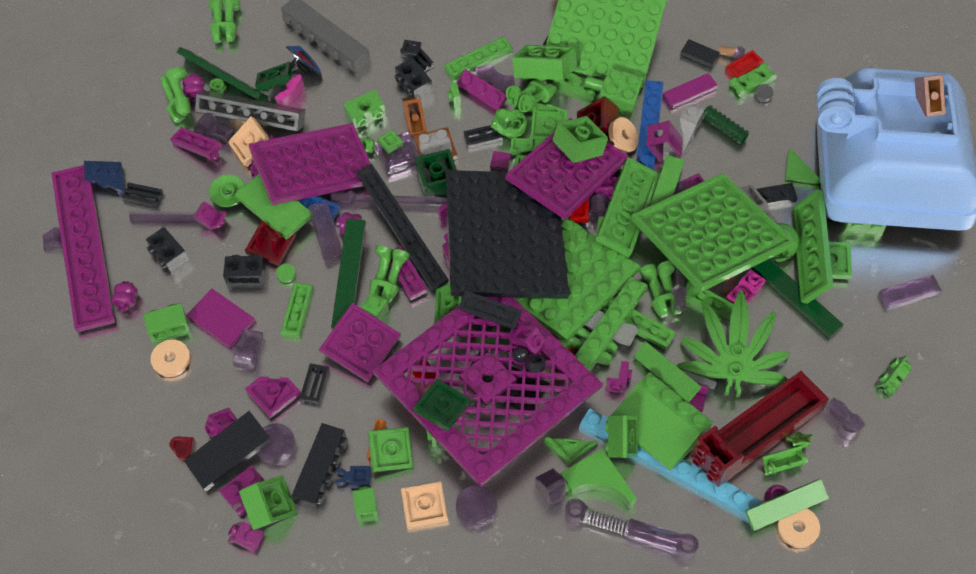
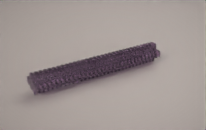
[129,211,200,223]

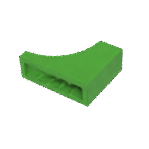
[559,449,637,509]

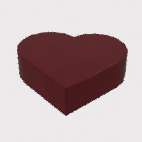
[169,436,195,461]

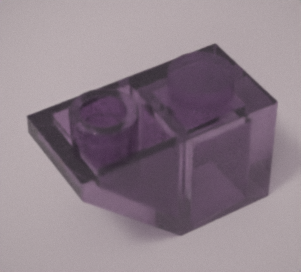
[535,468,566,505]

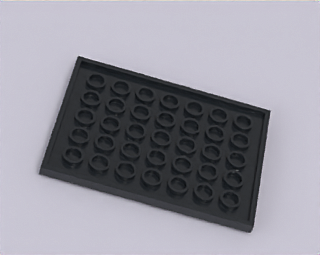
[445,170,569,299]

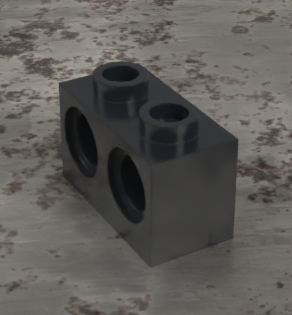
[394,57,433,98]
[145,227,189,273]
[223,254,266,285]

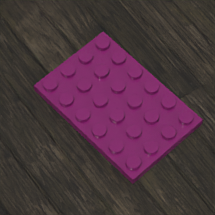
[505,118,629,220]
[249,123,371,206]

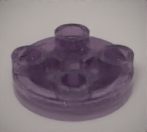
[257,423,296,465]
[456,486,497,528]

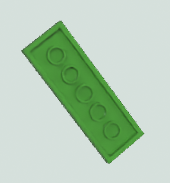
[595,157,660,258]
[792,189,834,304]

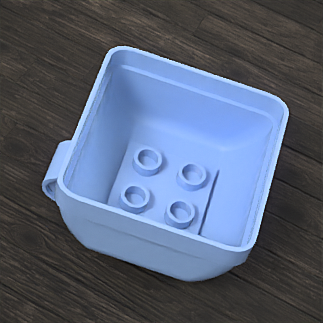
[816,67,976,230]

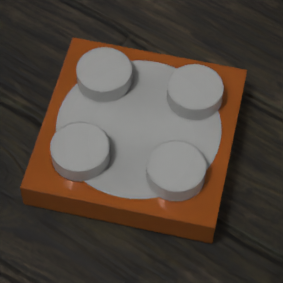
[413,127,458,160]

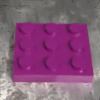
[319,303,401,382]

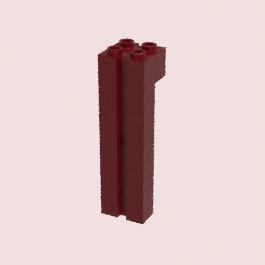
[691,371,829,487]

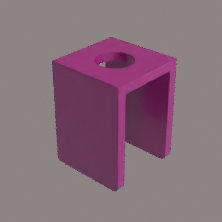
[646,120,683,162]

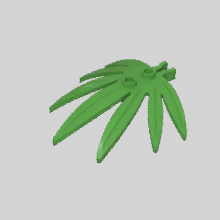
[677,290,790,397]

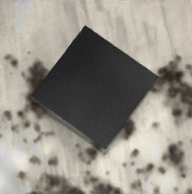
[400,40,422,60]

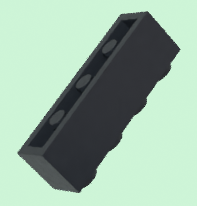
[291,423,348,511]

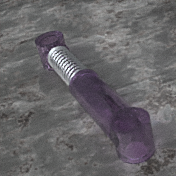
[565,498,699,560]

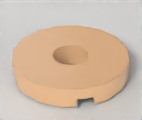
[608,117,638,154]
[151,339,191,378]
[777,508,820,549]

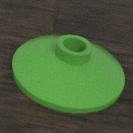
[209,175,245,207]

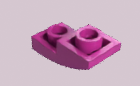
[275,74,304,106]
[726,270,766,304]

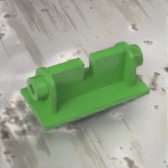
[875,355,912,395]
[762,445,808,475]

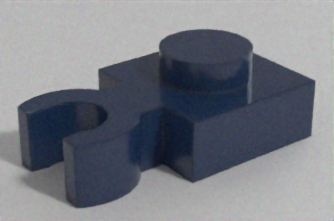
[335,466,371,488]

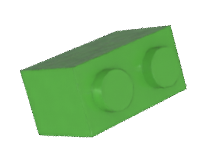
[143,303,190,342]

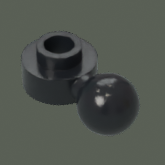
[513,347,546,373]

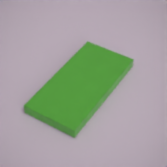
[234,174,314,240]

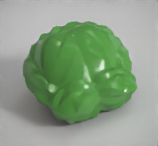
[491,108,527,138]

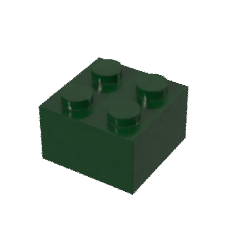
[414,149,457,199]

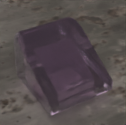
[43,227,62,251]

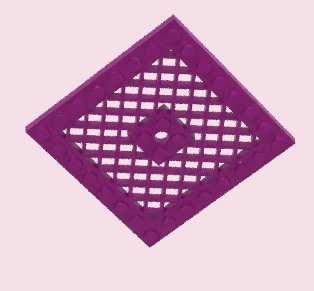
[373,297,603,487]

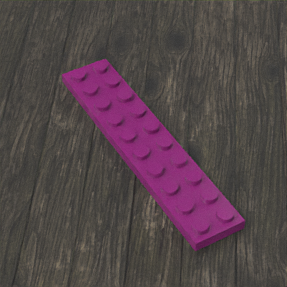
[51,165,115,332]

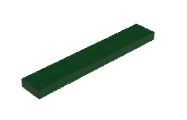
[176,47,268,102]
[331,219,366,330]
[751,259,844,339]

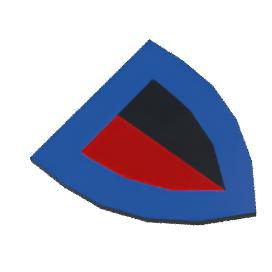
[286,46,322,75]

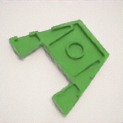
[510,103,568,155]

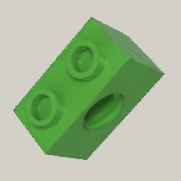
[343,89,386,129]

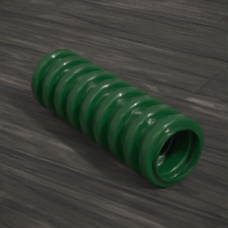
[703,105,749,145]

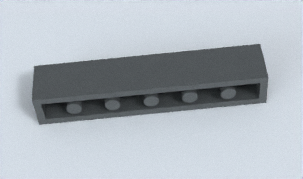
[281,0,370,72]
[195,90,306,131]

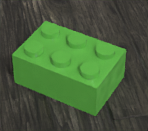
[512,45,577,82]

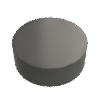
[755,84,774,102]

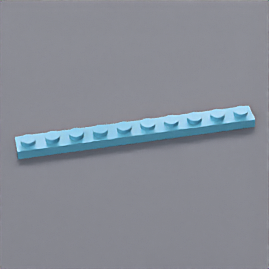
[580,408,763,519]

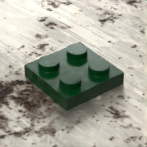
[255,61,292,92]
[413,379,471,432]

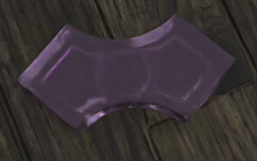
[475,65,515,94]

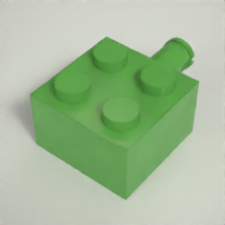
[585,67,643,117]

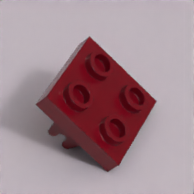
[245,221,296,266]

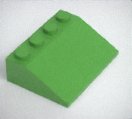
[611,373,713,471]

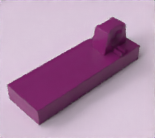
[170,127,222,161]

